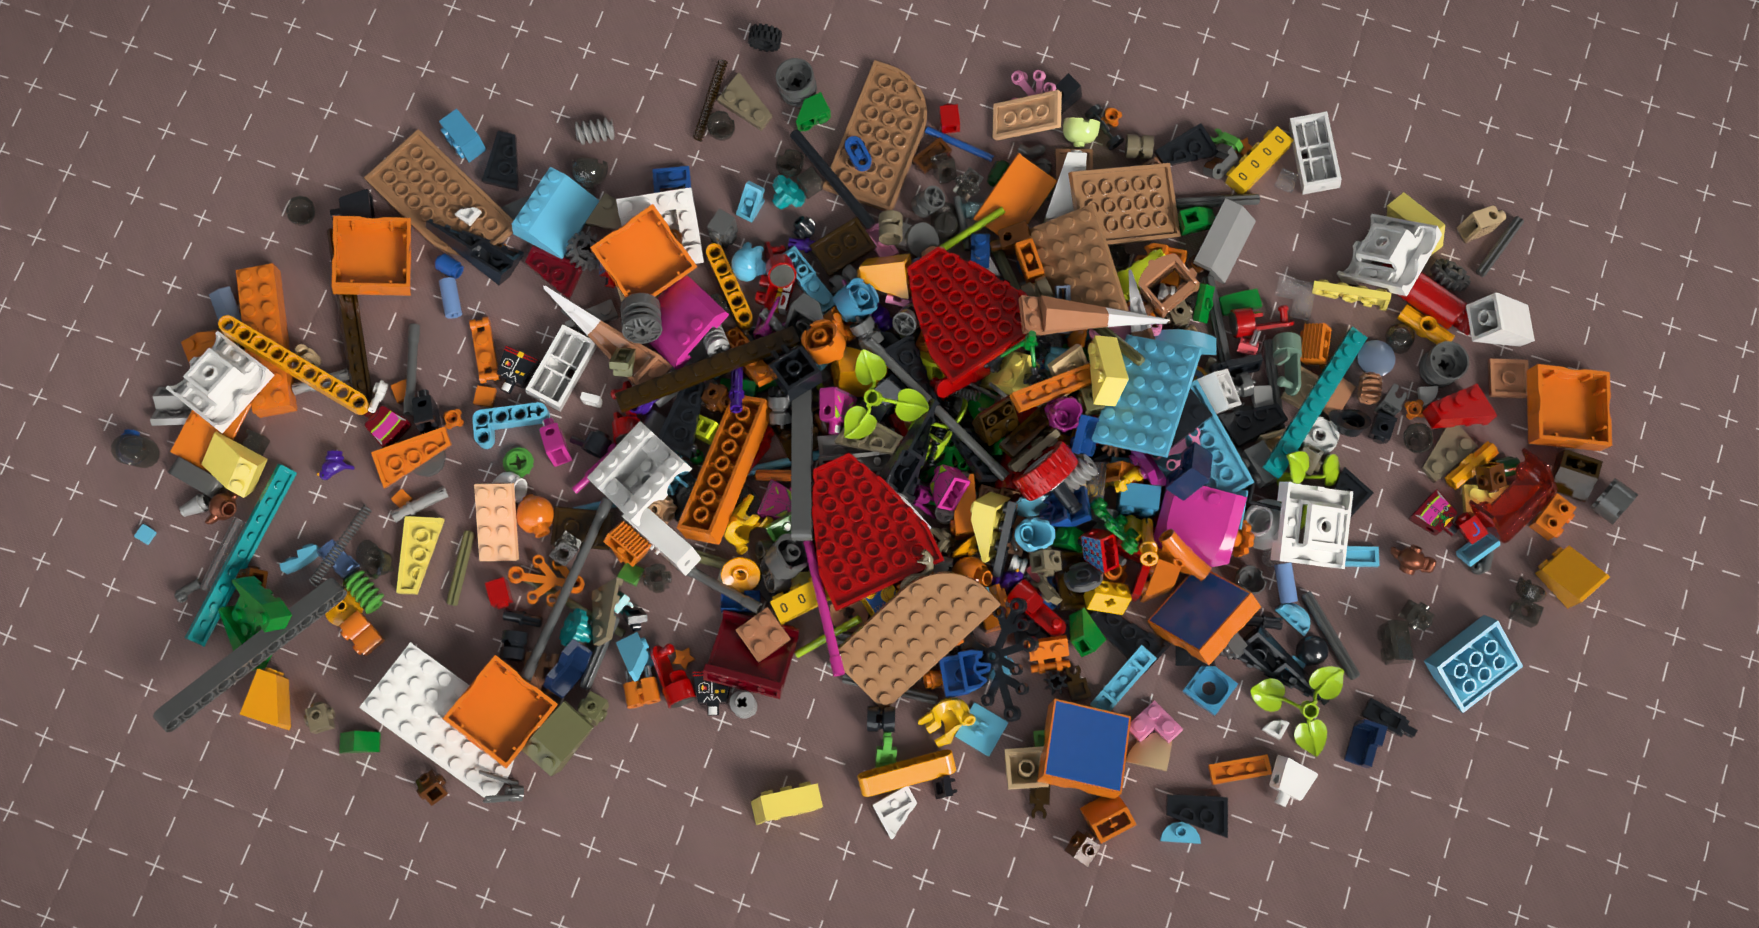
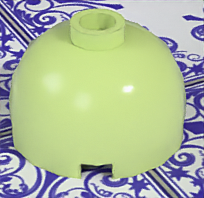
[1063,117,1100,147]

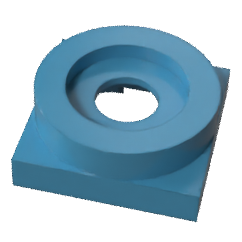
[1182,666,1238,716]

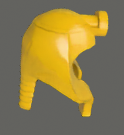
[724,494,773,555]
[918,697,976,748]

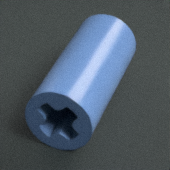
[439,277,462,319]
[1274,562,1298,604]

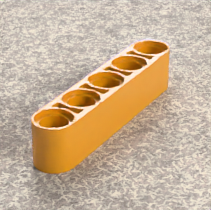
[706,243,754,330]
[857,749,956,797]

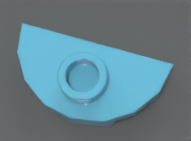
[1275,603,1310,636]
[1160,822,1201,844]

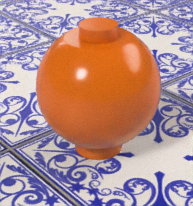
[516,494,554,538]
[951,556,993,588]

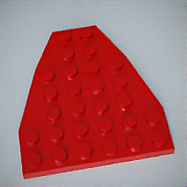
[907,247,1028,386]
[812,453,944,611]

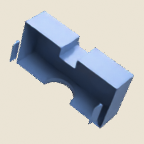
[317,539,360,580]

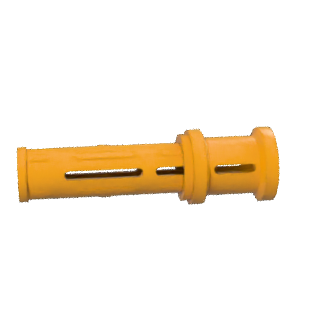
[1140,518,1158,566]

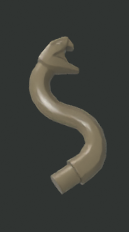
[899,549,934,590]

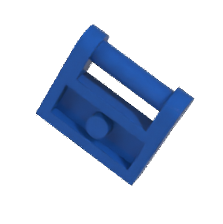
[652,166,691,193]

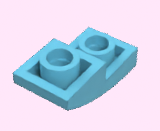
[280,544,321,575]

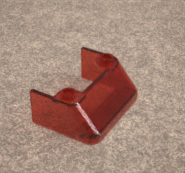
[1469,448,1558,543]

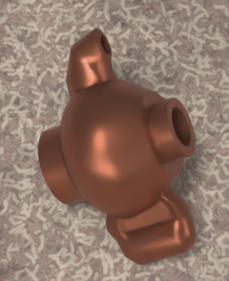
[205,490,239,524]
[1390,544,1437,575]

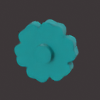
[772,175,806,209]
[559,608,593,646]

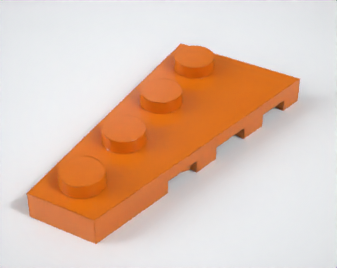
[371,427,452,489]

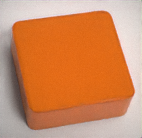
[391,489,413,508]

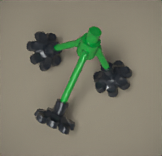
[984,331,1051,385]

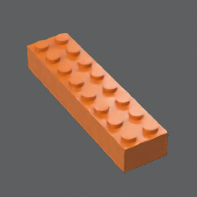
[236,263,297,418]
[677,396,772,545]

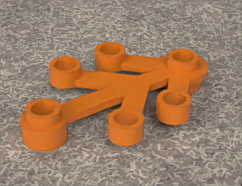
[508,555,585,607]

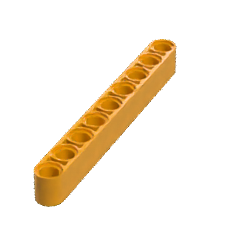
[218,315,369,415]

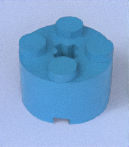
[833,278,879,322]

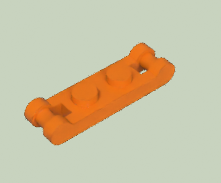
[469,316,500,384]

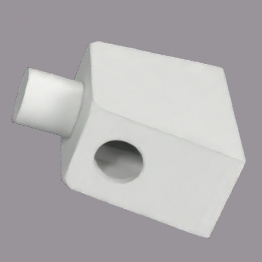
[1269,755,1318,807]

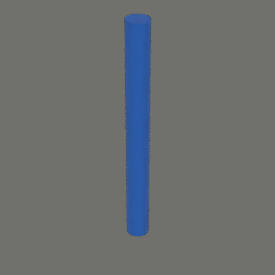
[925,126,994,162]

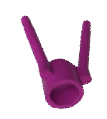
[753,296,786,339]
[912,485,936,519]

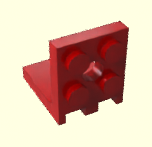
[1116,536,1151,602]

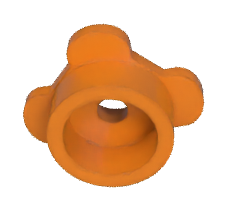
[1101,107,1122,128]
[1404,399,1424,420]
[443,409,464,429]

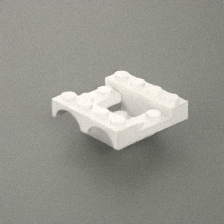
[616,188,704,264]
[1337,214,1442,296]
[166,331,274,433]
[587,421,692,527]
[1270,482,1353,569]

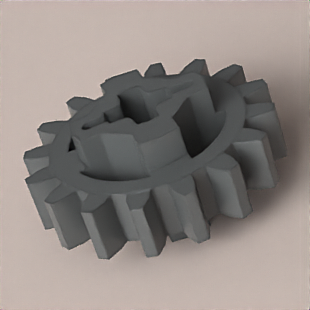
[566,231,601,272]
[1430,258,1471,293]

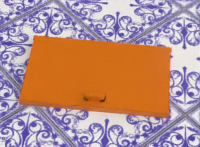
[973,153,1057,236]
[170,392,252,475]

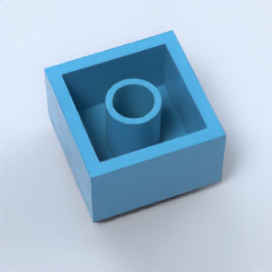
[439,109,486,163]
[1115,483,1161,519]

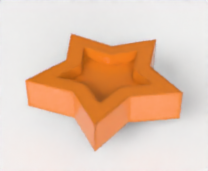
[1235,137,1252,156]
[673,647,695,670]

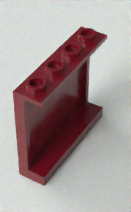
[703,610,799,699]

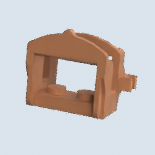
[1138,254,1200,318]

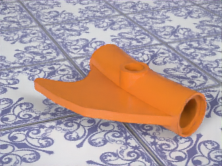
[1156,529,1212,581]

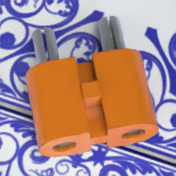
[623,665,661,709]

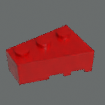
[1422,384,1497,429]

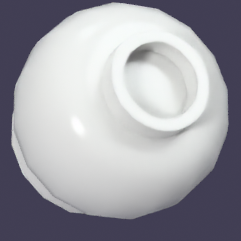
[492,472,528,503]

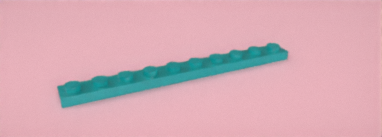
[1262,327,1368,479]
[184,464,297,647]

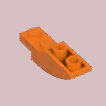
[725,327,774,388]

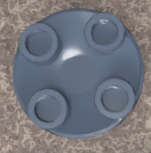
[1357,340,1395,376]

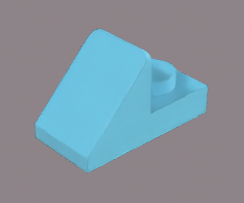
[736,181,765,223]

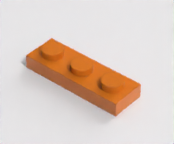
[1208,754,1272,785]

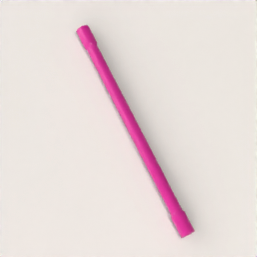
[790,488,845,677]

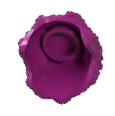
[1045,396,1083,432]

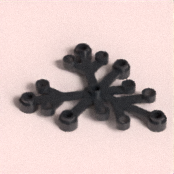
[949,598,1039,722]

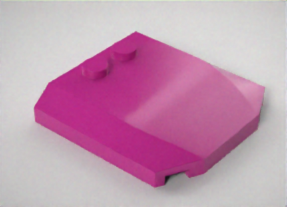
[650,275,729,370]
[1154,486,1247,567]

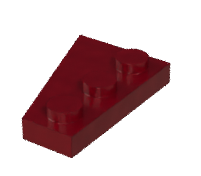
[525,246,583,300]

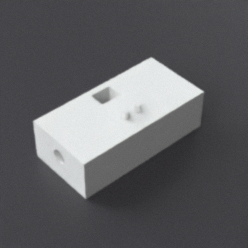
[1289,111,1342,195]
[526,325,597,412]
[622,507,701,576]

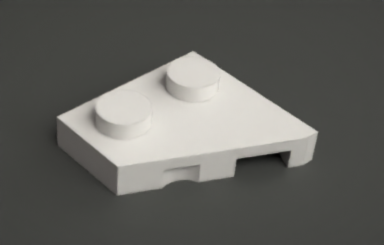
[872,786,917,839]

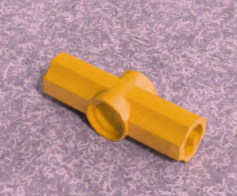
[1397,304,1455,345]
[1445,441,1499,490]

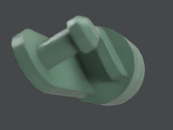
[1272,332,1302,396]

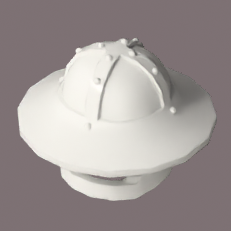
[1243,499,1281,550]

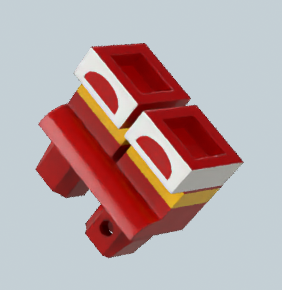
[755,275,795,315]

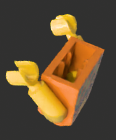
[1090,461,1150,497]

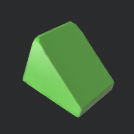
[617,563,645,587]

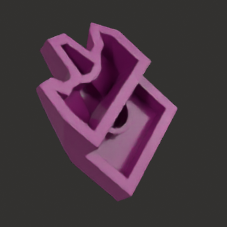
[1129,450,1166,486]

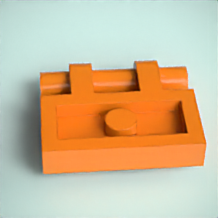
[1027,635,1070,674]

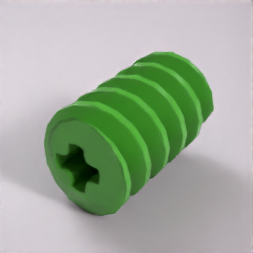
[342,570,384,614]

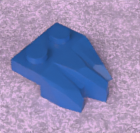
[1070,414,1099,457]
[1039,486,1092,527]
[939,650,991,698]

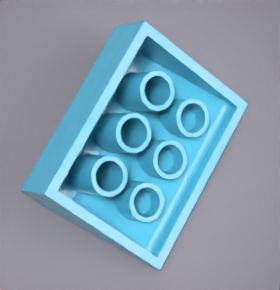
[512,167,599,259]
[1424,615,1523,713]

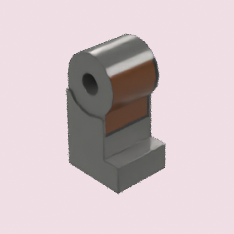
[1203,143,1240,180]

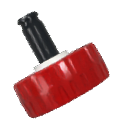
[1012,441,1082,515]

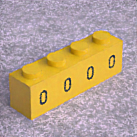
[1225,126,1294,194]
[770,577,830,625]

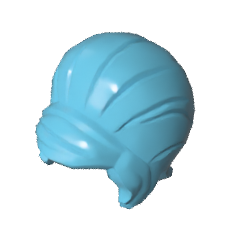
[732,242,766,282]
[1014,516,1055,552]

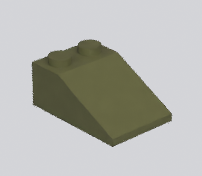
[522,701,594,776]

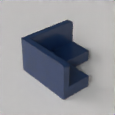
[1165,442,1213,501]
[543,639,592,698]
[1344,719,1388,768]

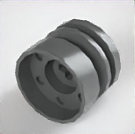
[775,58,818,107]
[620,293,662,344]
[1419,341,1469,388]

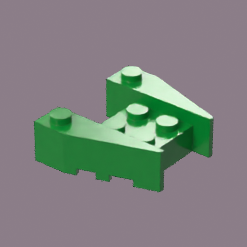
[218,576,292,671]

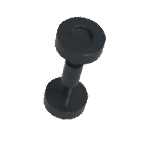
[1085,104,1124,150]

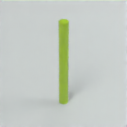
[939,206,1005,250]
[795,615,862,658]

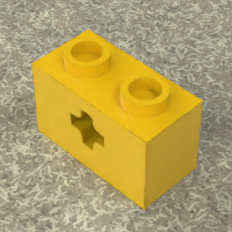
[1083,580,1132,615]

